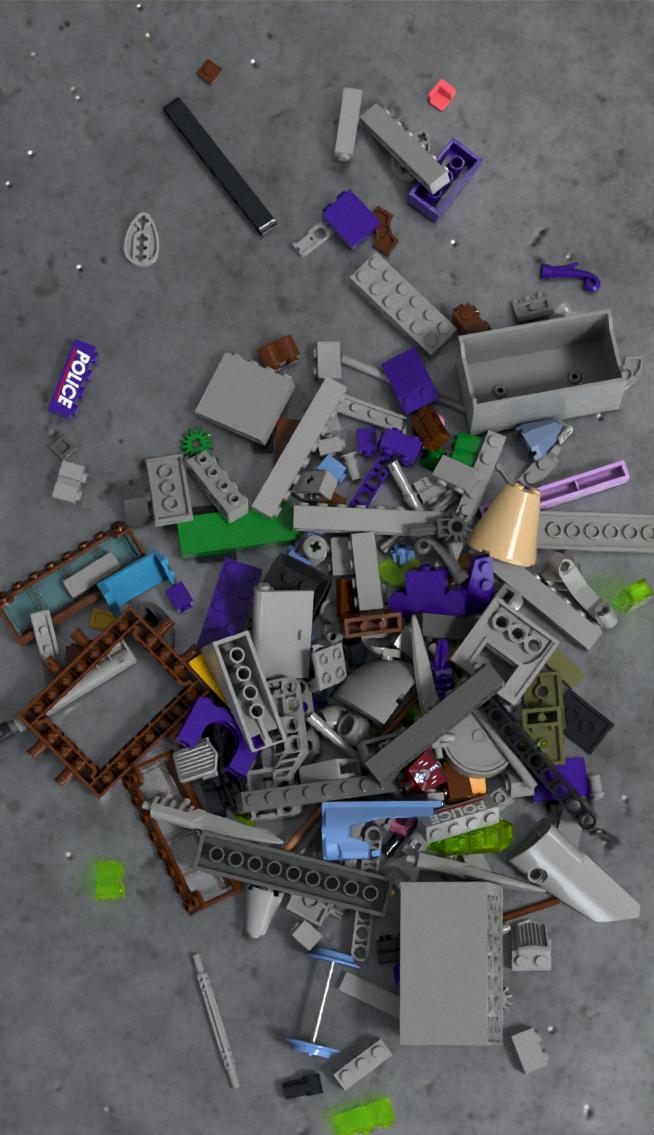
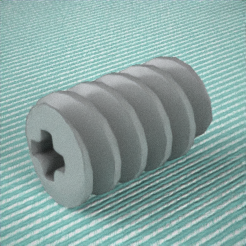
[303,535,328,565]

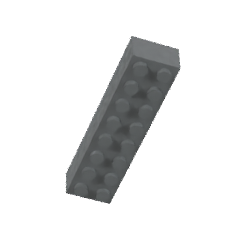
[365,663,505,785]

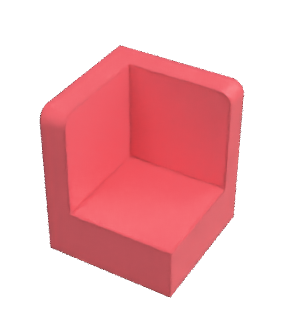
[427,79,456,112]

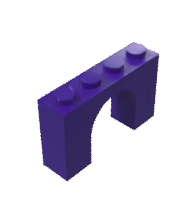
[173,696,263,779]

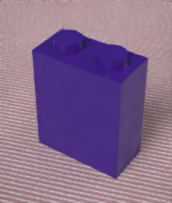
[322,189,380,250]

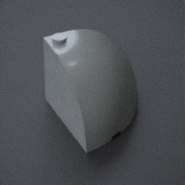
[331,657,416,733]

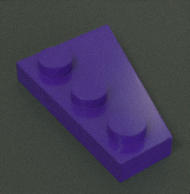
[462,554,494,617]

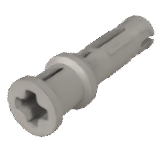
[387,459,425,511]

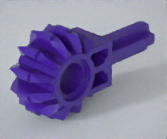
[429,638,453,697]

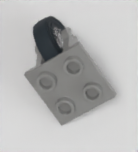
[304,642,347,701]

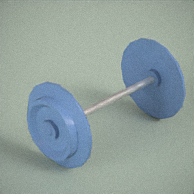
[285,947,361,1058]

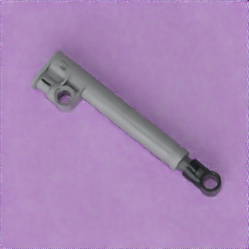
[0,639,137,744]

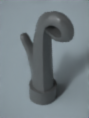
[414,536,469,586]

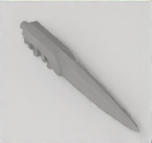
[411,614,455,759]
[142,793,284,844]
[405,851,547,893]

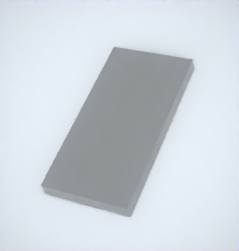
[145,453,194,527]

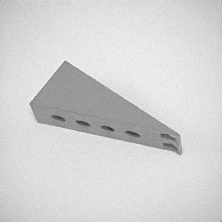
[200,631,287,753]

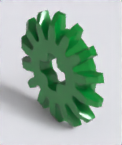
[180,427,214,459]

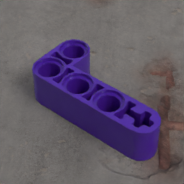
[347,456,392,509]

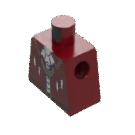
[400,748,450,794]

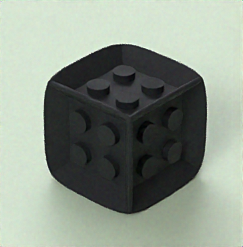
[263,553,333,624]

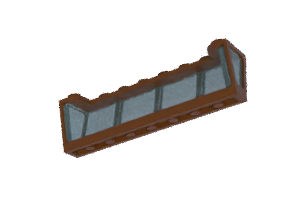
[0,520,146,646]

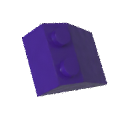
[381,347,441,415]
[530,758,590,804]

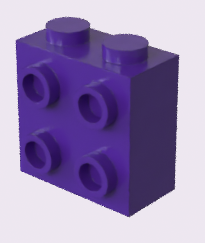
[377,427,423,468]

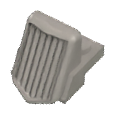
[172,737,218,783]
[511,919,551,971]

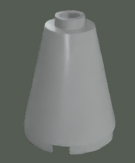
[245,883,284,938]

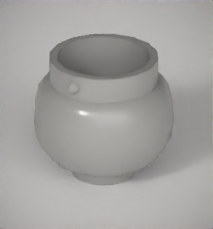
[337,714,372,747]

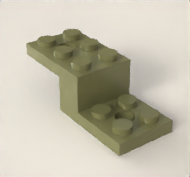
[522,671,566,768]

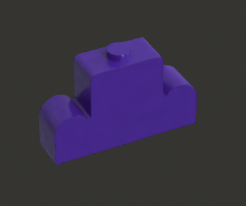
[389,564,469,617]

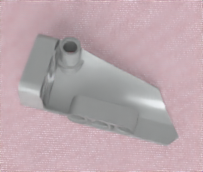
[507,818,640,922]

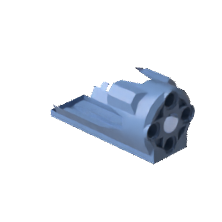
[322,801,442,861]

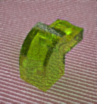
[378,557,420,588]

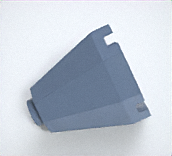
[514,418,563,463]

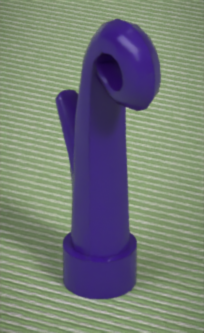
[540,262,601,292]

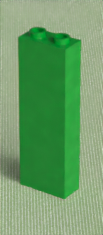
[176,502,299,559]

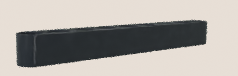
[163,97,277,236]
[479,695,598,830]

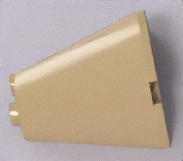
[465,482,541,567]

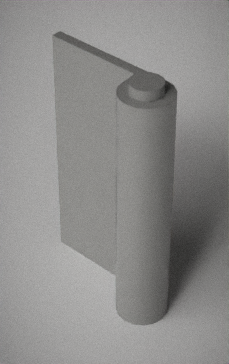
[251,582,314,679]

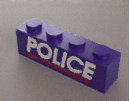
[48,339,99,421]

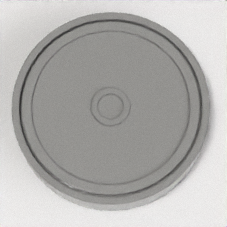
[442,701,516,779]

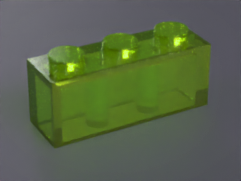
[617,577,654,614]
[332,1097,396,1135]

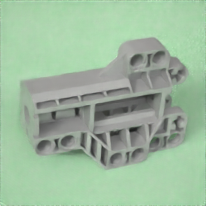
[231,677,322,822]

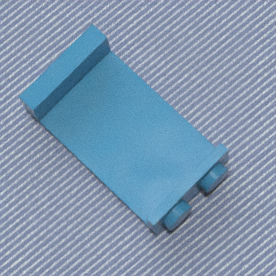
[96,549,176,619]

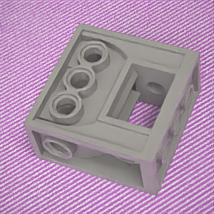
[450,596,560,709]

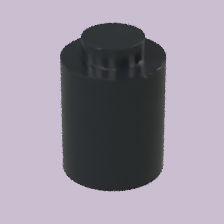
[343,636,367,665]

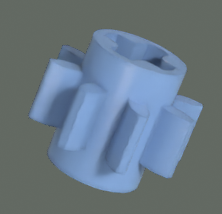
[390,542,415,566]

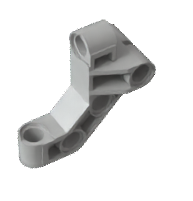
[538,549,618,629]

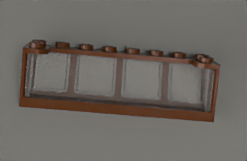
[122,749,243,916]

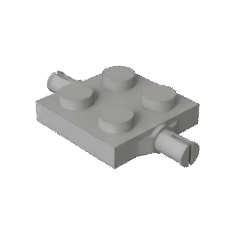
[286,894,343,927]

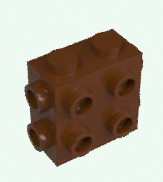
[451,302,491,336]

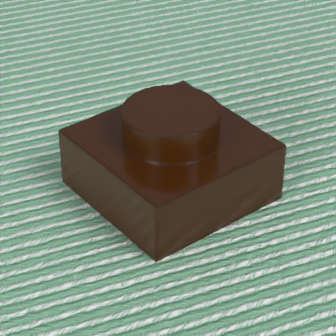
[197,59,223,86]

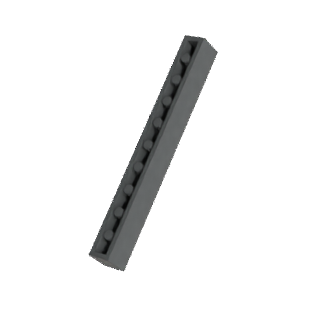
[235,771,414,814]

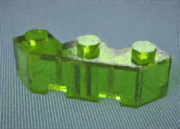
[430,818,514,856]

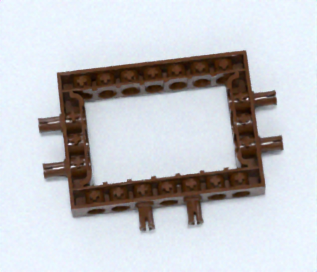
[17,605,212,799]

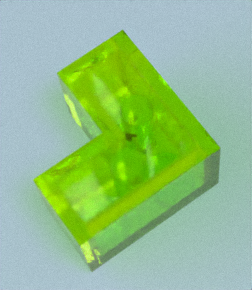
[96,861,126,902]

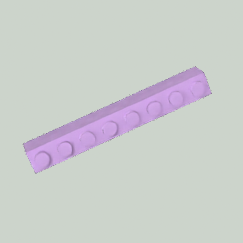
[478,460,630,519]

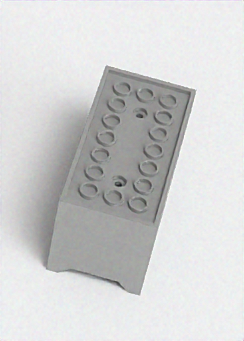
[455,309,627,435]
[400,882,503,1046]

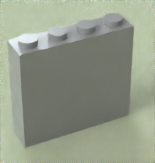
[195,352,295,446]

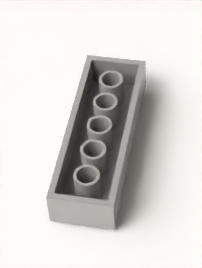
[349,252,457,360]

